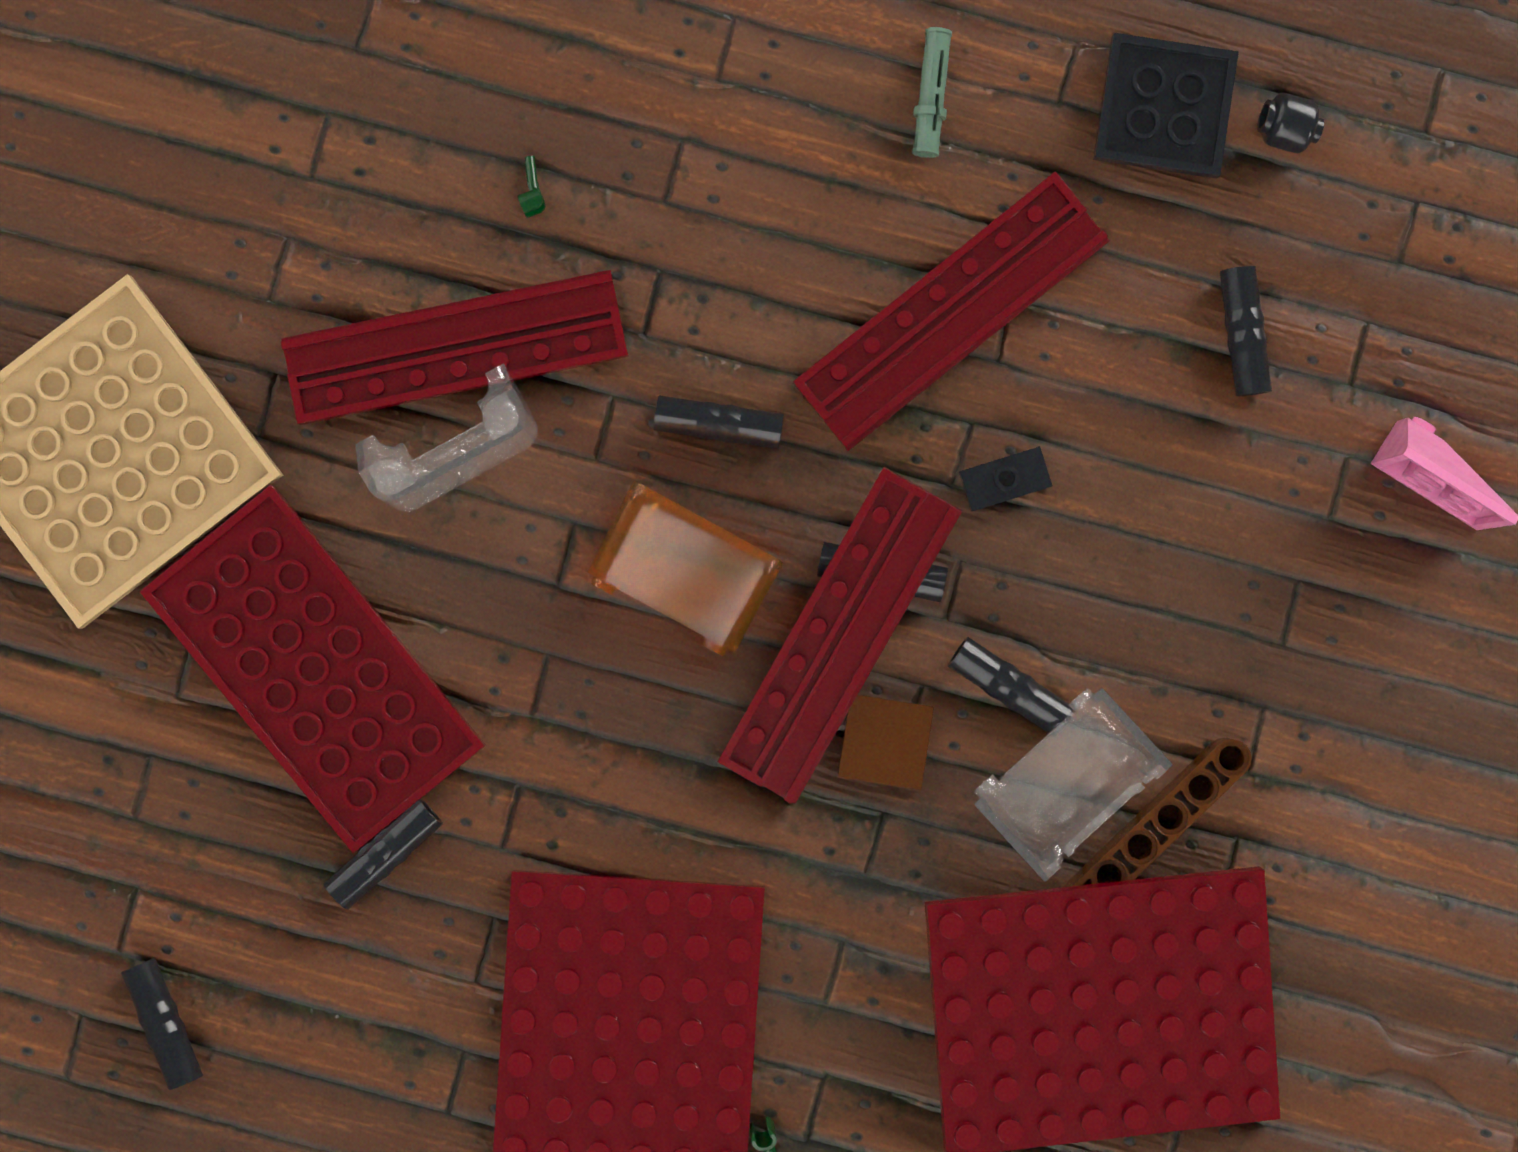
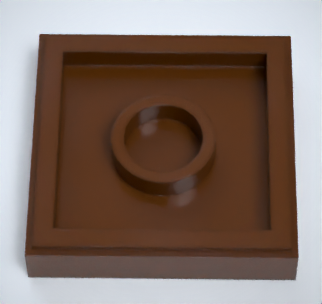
[837,695,934,790]

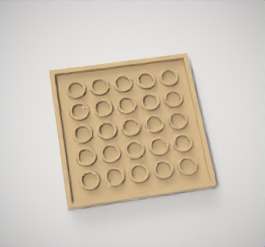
[0,274,284,629]

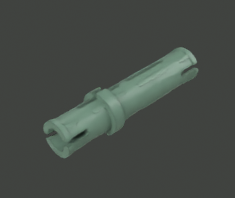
[912,27,952,158]

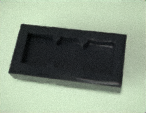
[959,446,1053,512]

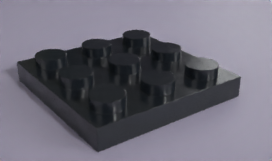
[1093,33,1239,179]

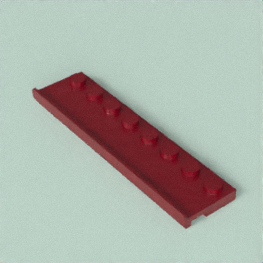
[793,171,1110,452]
[280,270,629,425]
[717,467,963,804]

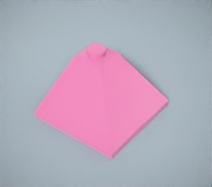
[1370,417,1518,530]

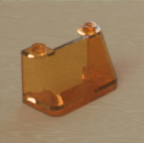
[587,481,784,656]

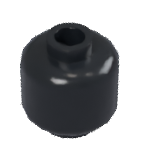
[1257,93,1324,153]

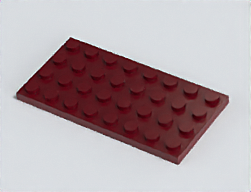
[140,484,486,853]

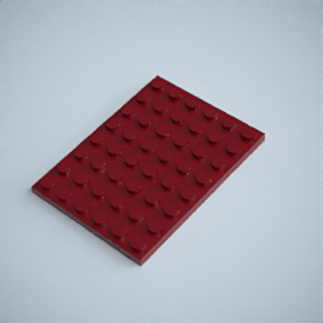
[924,866,1280,1152]
[493,870,765,1152]

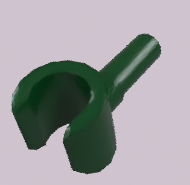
[517,156,546,218]
[749,1117,777,1152]

